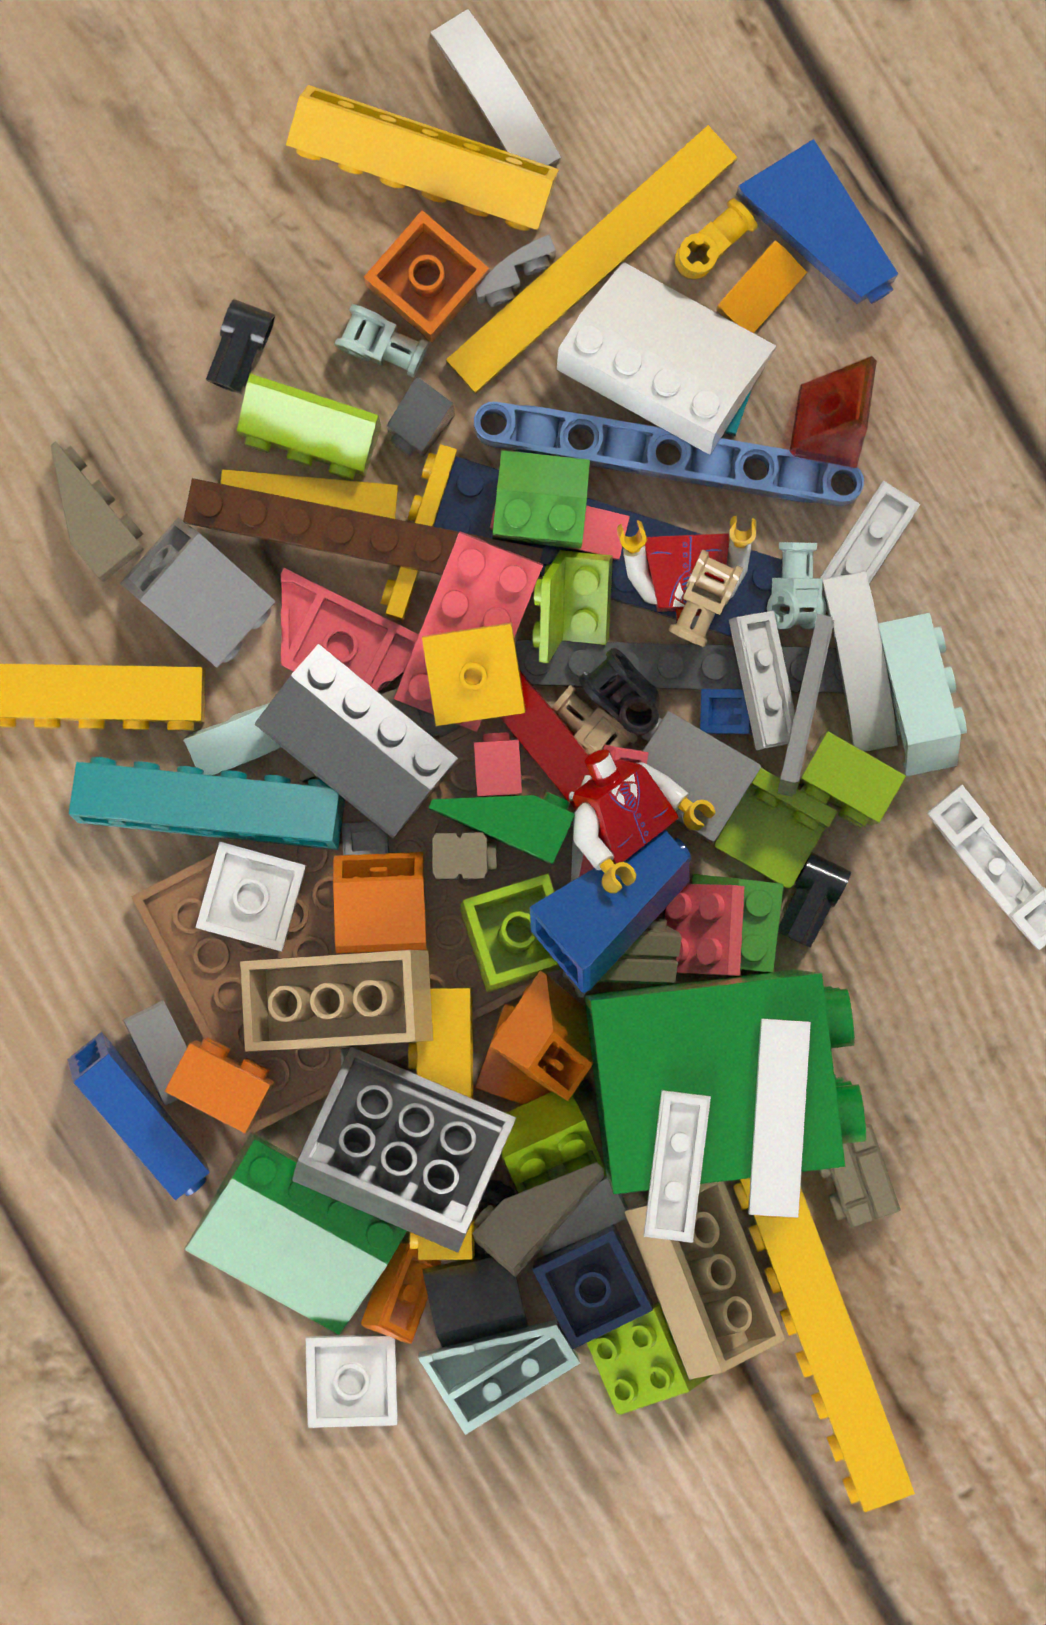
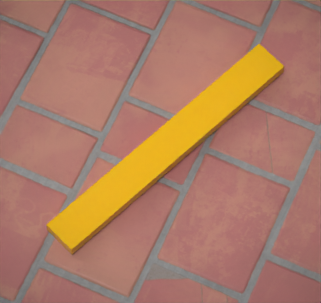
[446,125,738,394]

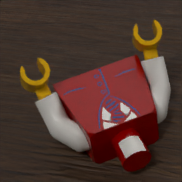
[617,516,757,628]
[573,749,715,893]

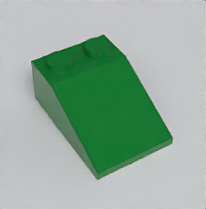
[429,792,575,865]

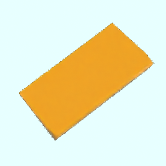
[716,240,807,333]

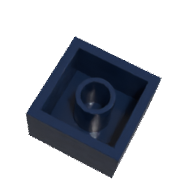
[532,1224,653,1350]

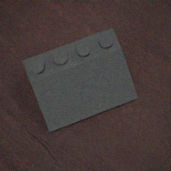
[292,1046,516,1253]

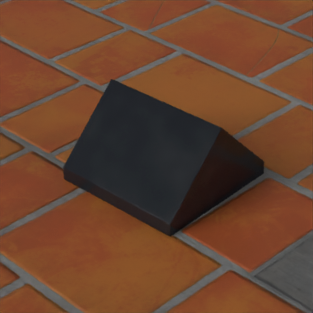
[422,1254,528,1347]

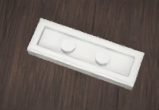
[820,480,921,599]
[729,611,795,750]
[644,1090,711,1243]

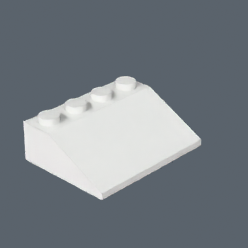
[556,262,776,455]

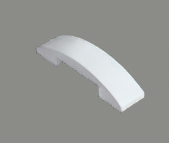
[431,9,561,166]
[822,571,898,752]
[927,785,1046,950]

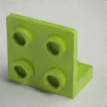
[533,550,613,663]
[714,768,838,888]
[587,1302,713,1415]

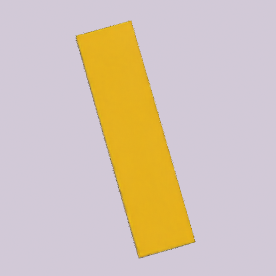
[221,469,398,519]

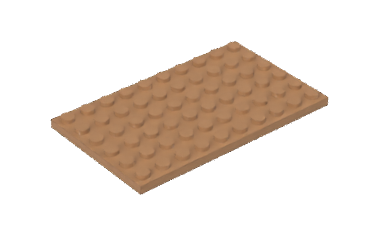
[131,717,576,1134]

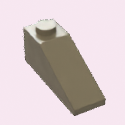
[473,1162,604,1277]

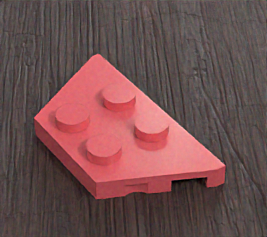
[281,568,419,692]

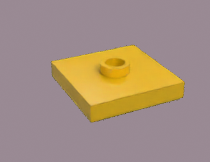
[422,622,525,726]

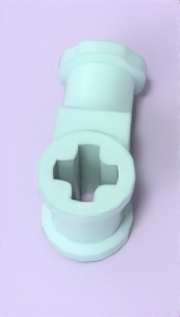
[334,304,429,377]
[767,542,827,629]

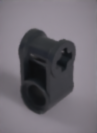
[579,648,660,734]

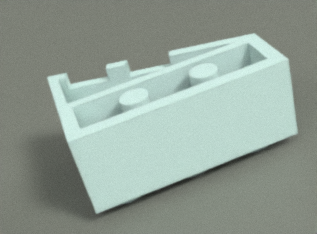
[878,613,967,777]
[418,1320,580,1435]

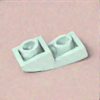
[183,703,281,776]

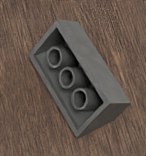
[254,644,458,838]

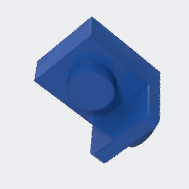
[700,689,753,735]

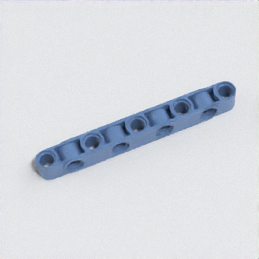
[474,402,864,506]

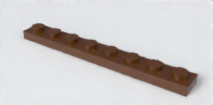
[183,478,543,594]

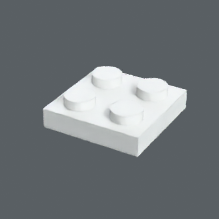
[195,842,307,952]
[306,1334,398,1428]

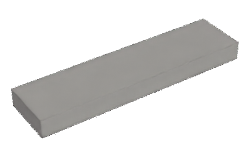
[777,614,834,797]

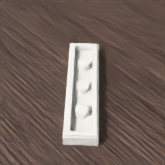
[748,1019,811,1218]

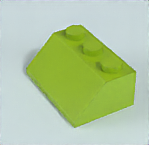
[237,374,382,480]

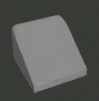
[342,821,389,855]

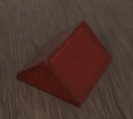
[789,356,877,468]

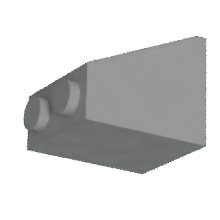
[120,517,275,668]
[642,711,761,844]

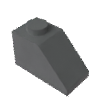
[386,377,455,457]

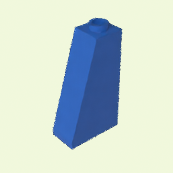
[736,139,898,304]
[530,829,691,994]
[67,1032,210,1201]

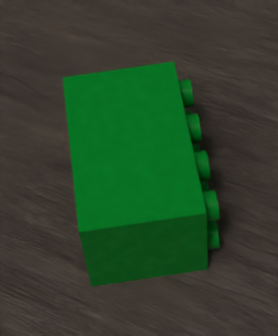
[584,969,866,1194]

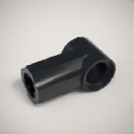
[206,299,275,394]
[778,852,851,948]

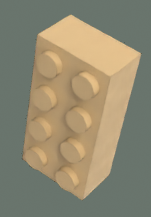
[240,950,433,1052]
[624,1181,785,1379]

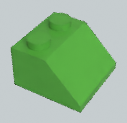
[492,450,590,549]
[691,874,784,973]

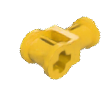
[674,198,758,280]

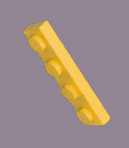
[380,444,457,622]

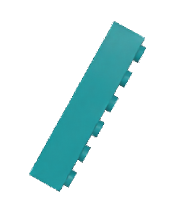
[69,757,345,850]

